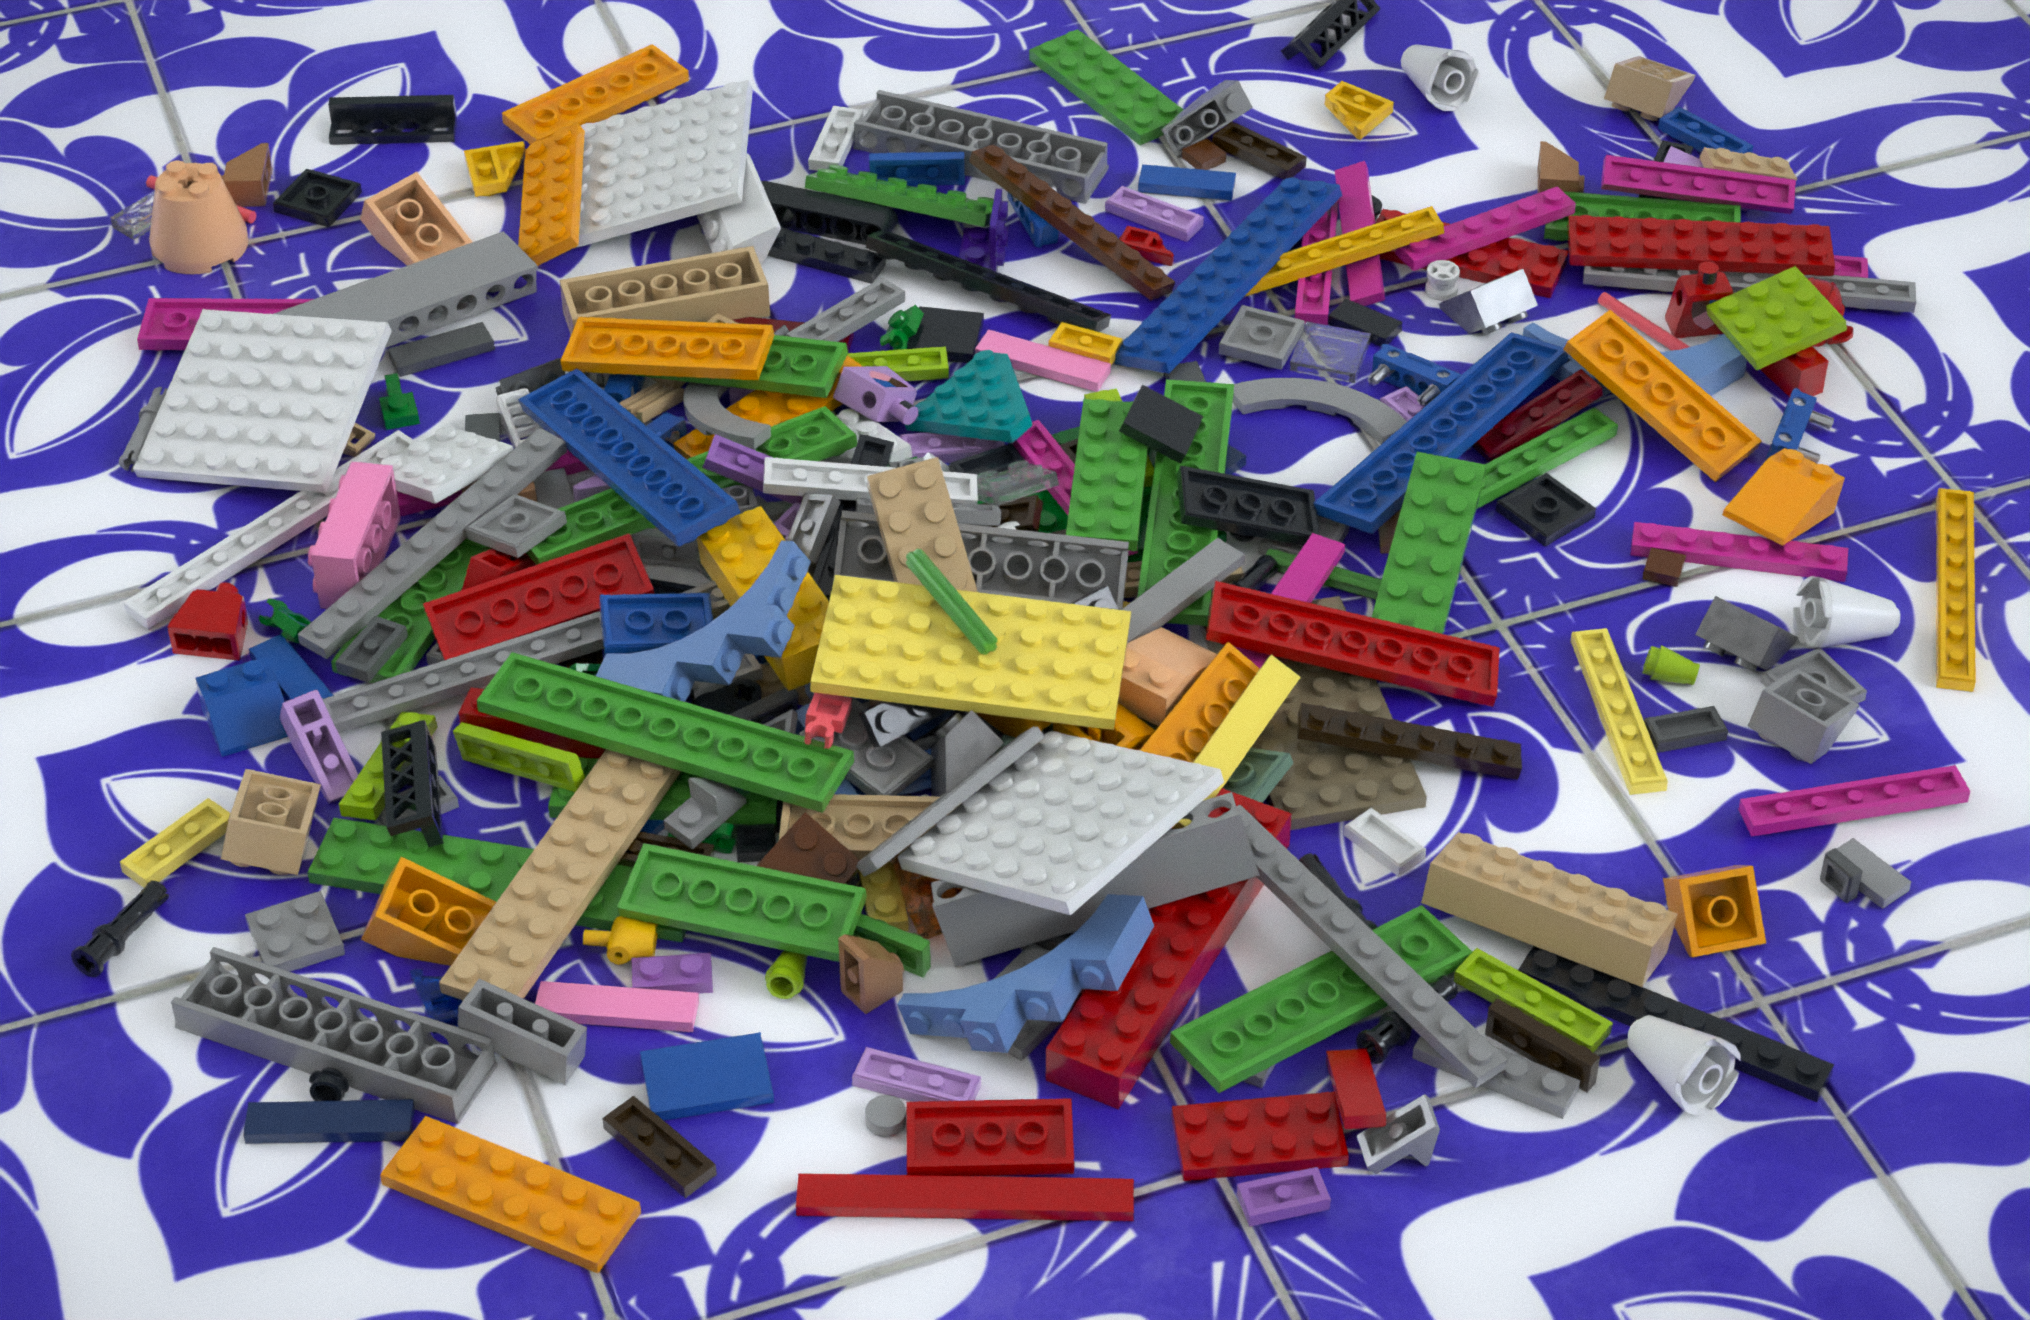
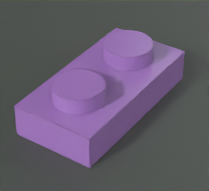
[631,952,713,994]
[1237,1167,1331,1227]

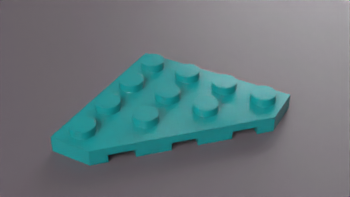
[905,350,1033,443]

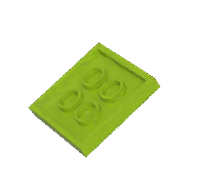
[1706,266,1847,370]

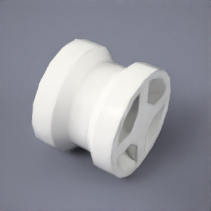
[1425,260,1460,301]

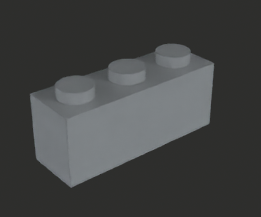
[458,979,587,1085]

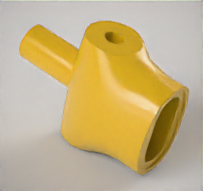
[583,916,658,965]

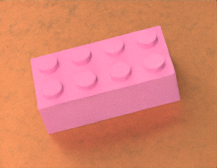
[308,461,401,609]

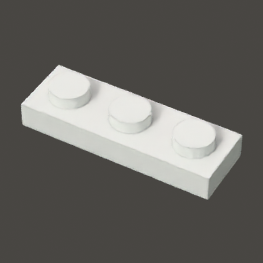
[808,106,864,171]

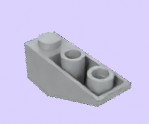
[1161,80,1253,157]

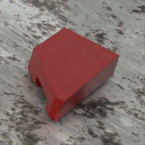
[1119,226,1174,266]

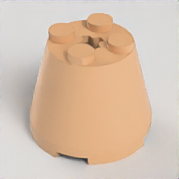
[149,160,249,274]

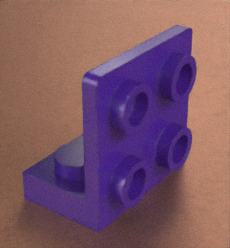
[959,189,1008,272]

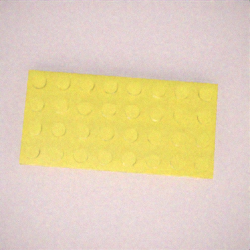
[810,575,1131,730]

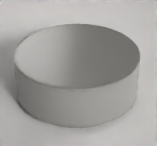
[865,1095,907,1136]

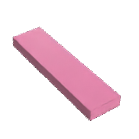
[975,330,1111,392]
[535,981,699,1032]

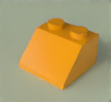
[1663,865,1766,957]

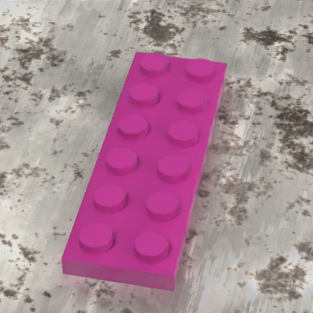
[137,298,313,351]

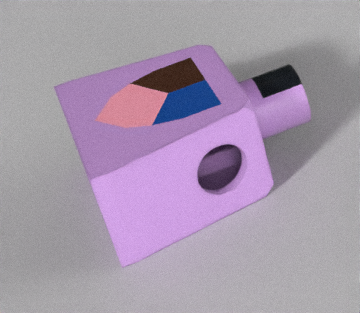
[833,366,918,425]

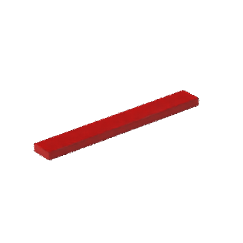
[796,1173,1134,1221]

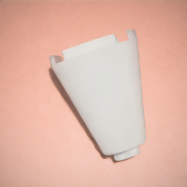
[1401,44,1480,111]
[1793,576,1900,649]
[1627,1015,1741,1116]

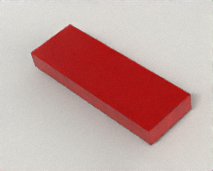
[1326,1048,1386,1129]

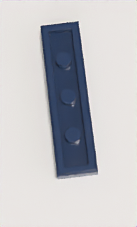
[243,1099,415,1144]

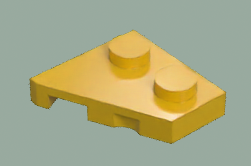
[1324,81,1394,140]
[464,141,525,197]

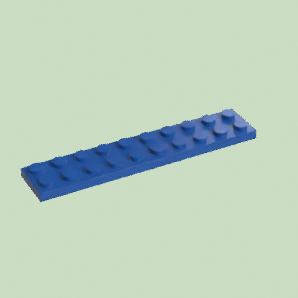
[1114,177,1342,374]
[1314,332,1568,534]
[518,368,740,547]

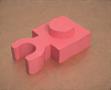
[804,693,852,749]

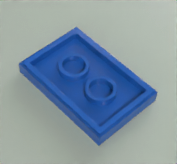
[599,593,713,656]
[640,1032,774,1121]

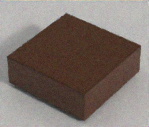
[1182,138,1226,170]
[1642,547,1686,587]

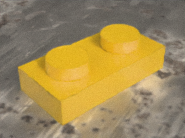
[1048,322,1123,366]

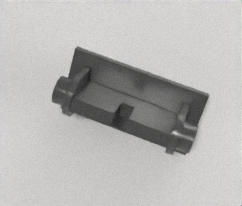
[495,358,565,396]

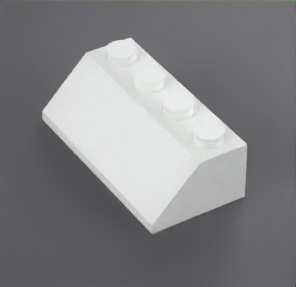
[697,154,781,267]

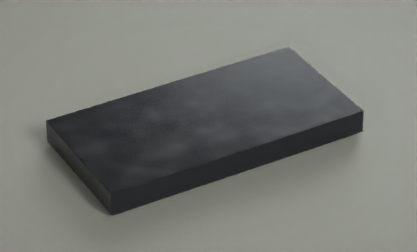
[1177,466,1320,546]

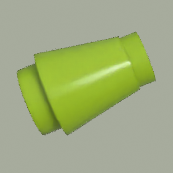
[1642,645,1700,685]
[765,950,808,999]

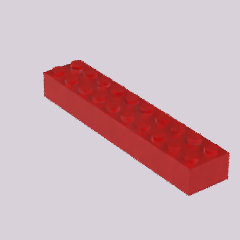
[1046,788,1292,1110]

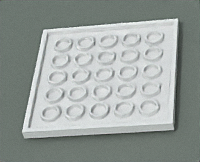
[573,79,753,249]
[133,309,392,493]
[898,731,1224,915]

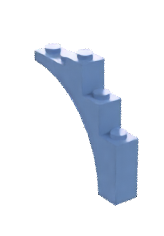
[1523,323,1747,409]
[596,540,811,702]
[897,894,1154,1053]

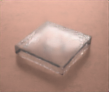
[1290,321,1371,383]

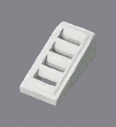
[496,388,546,449]

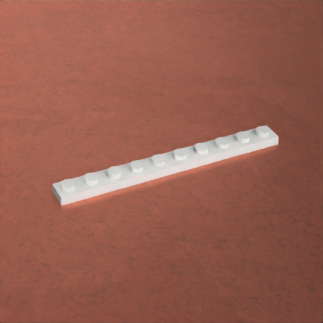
[123,430,416,629]

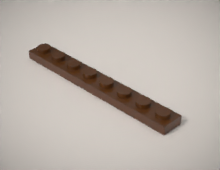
[969,144,1175,301]

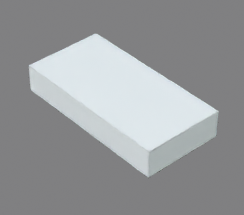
[1344,808,1426,877]

